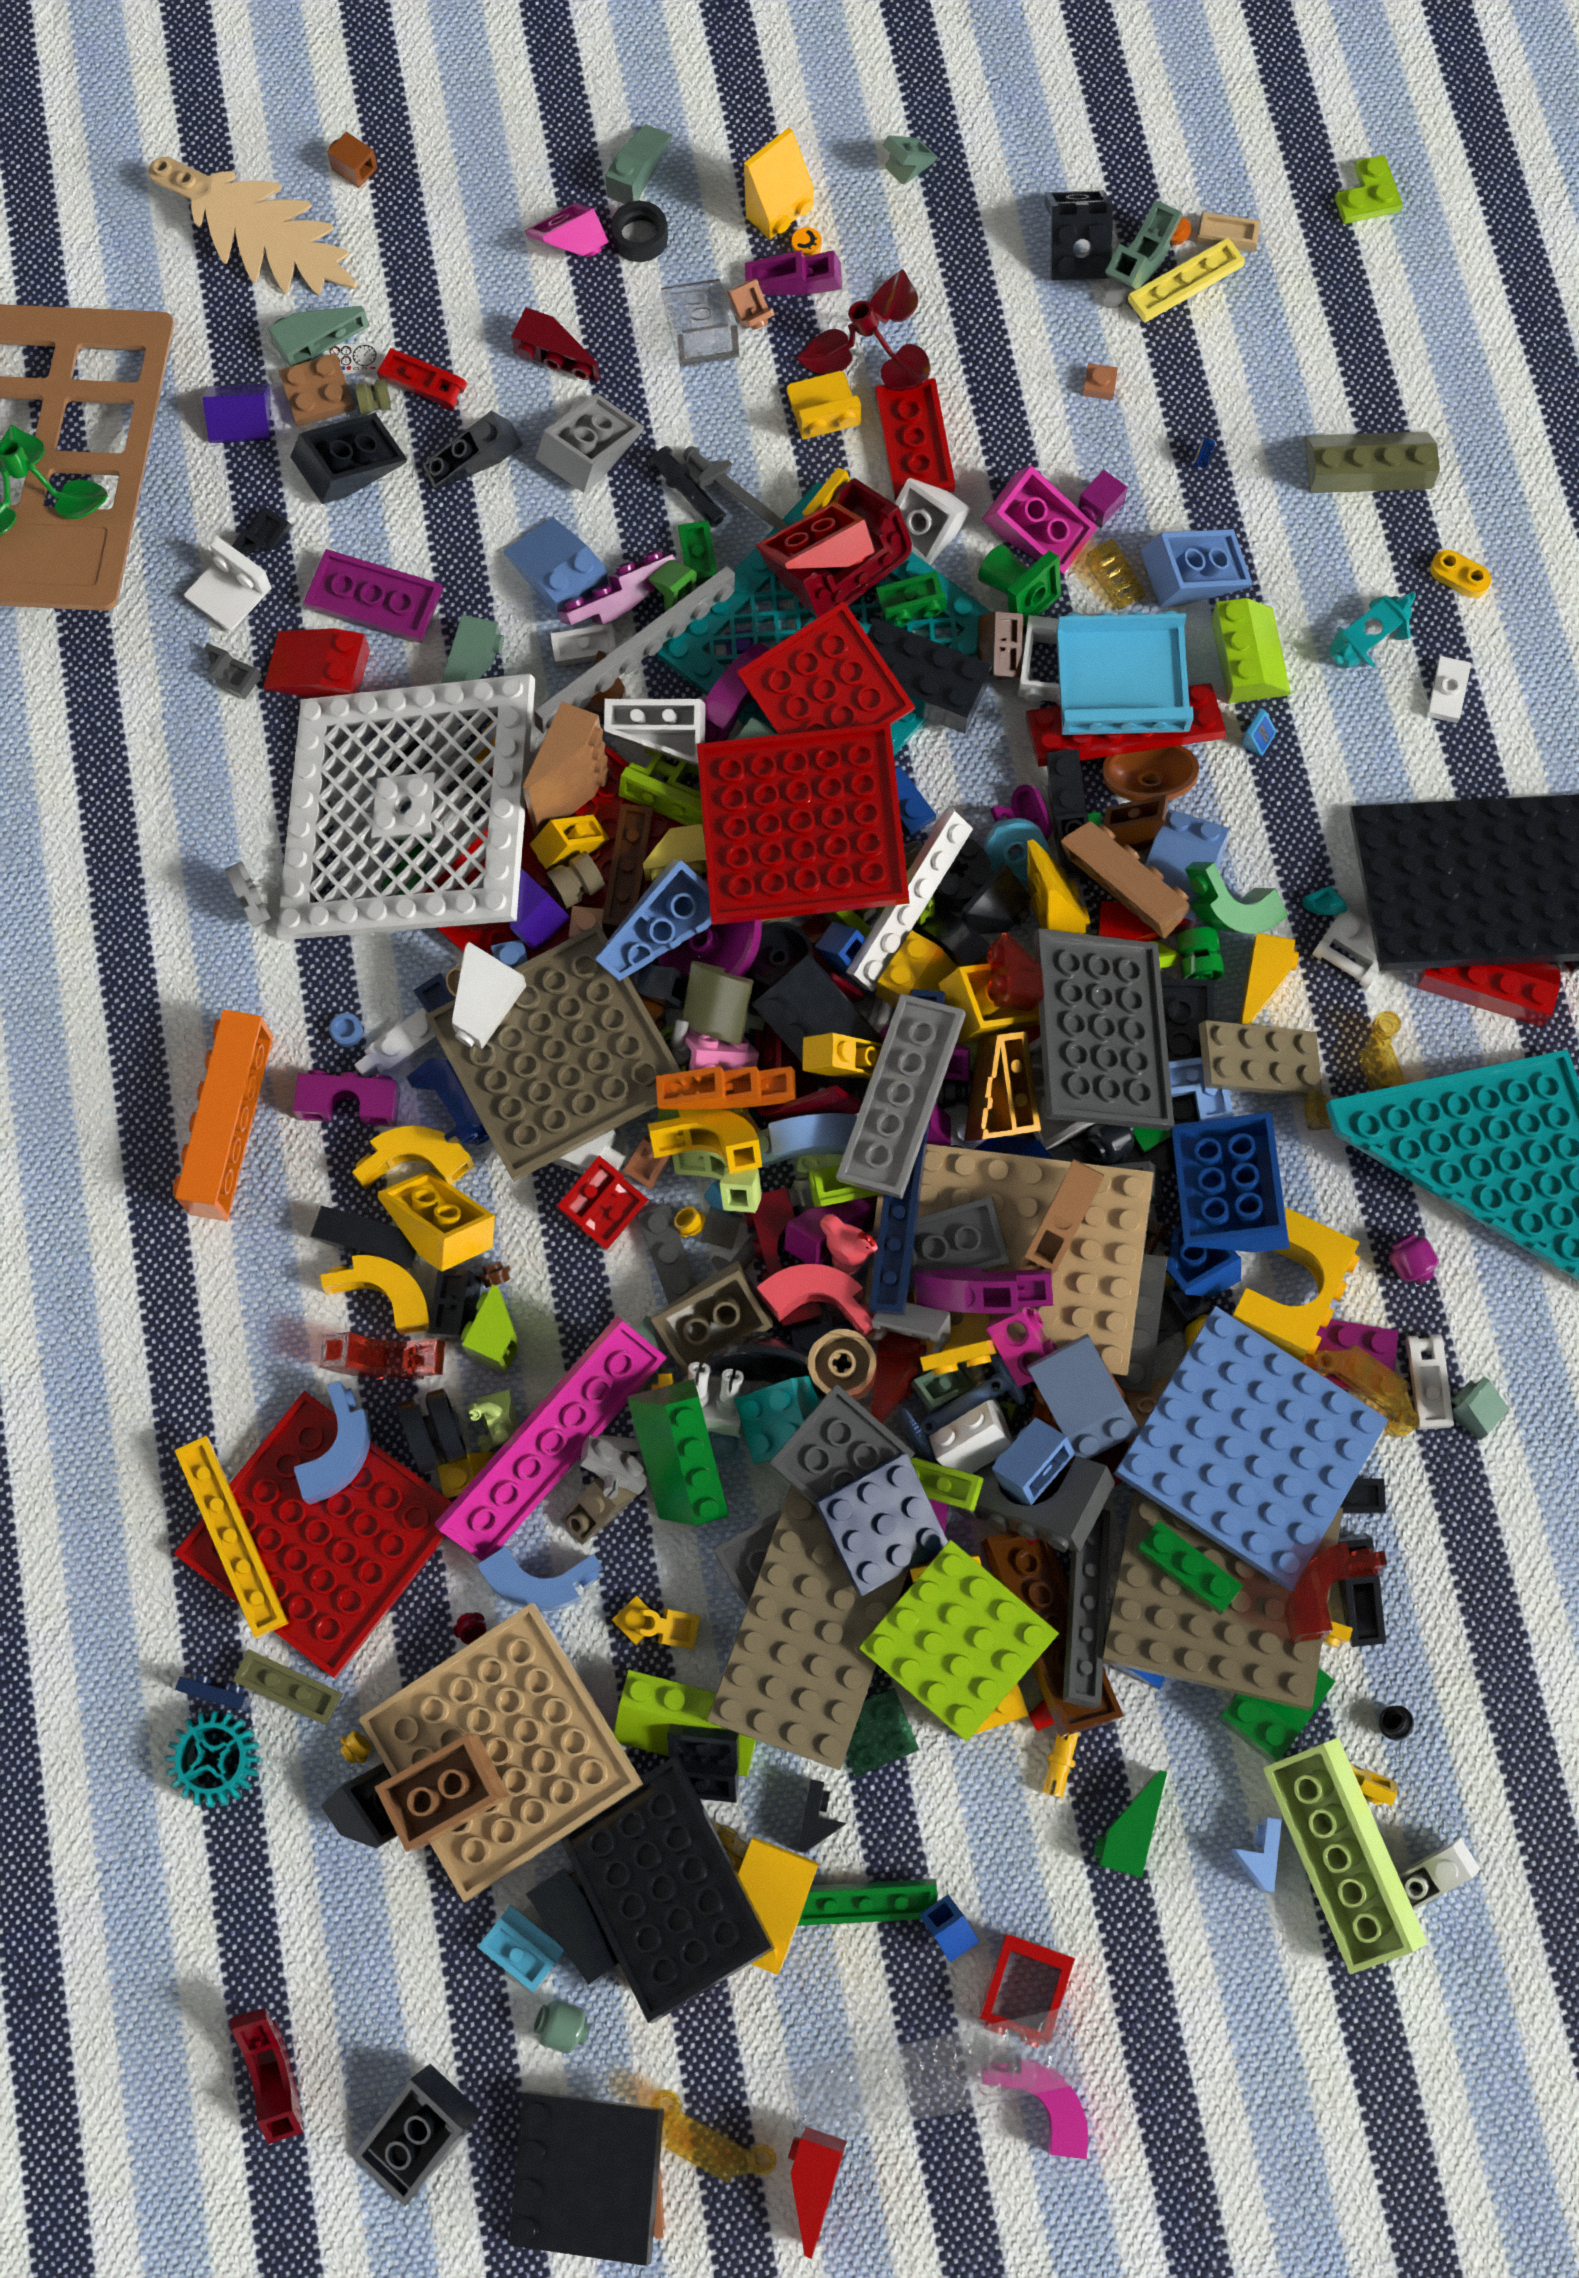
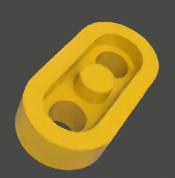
[1430,550,1491,598]

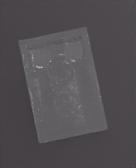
[661,279,740,367]

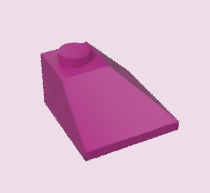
[524,203,609,257]

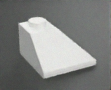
[894,478,972,565]

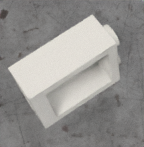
[1018,615,1060,705]

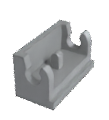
[872,1303,951,1353]

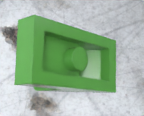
[649,560,697,611]

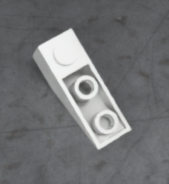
[1398,1837,1480,1910]

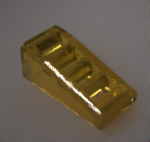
[1085,539,1146,611]

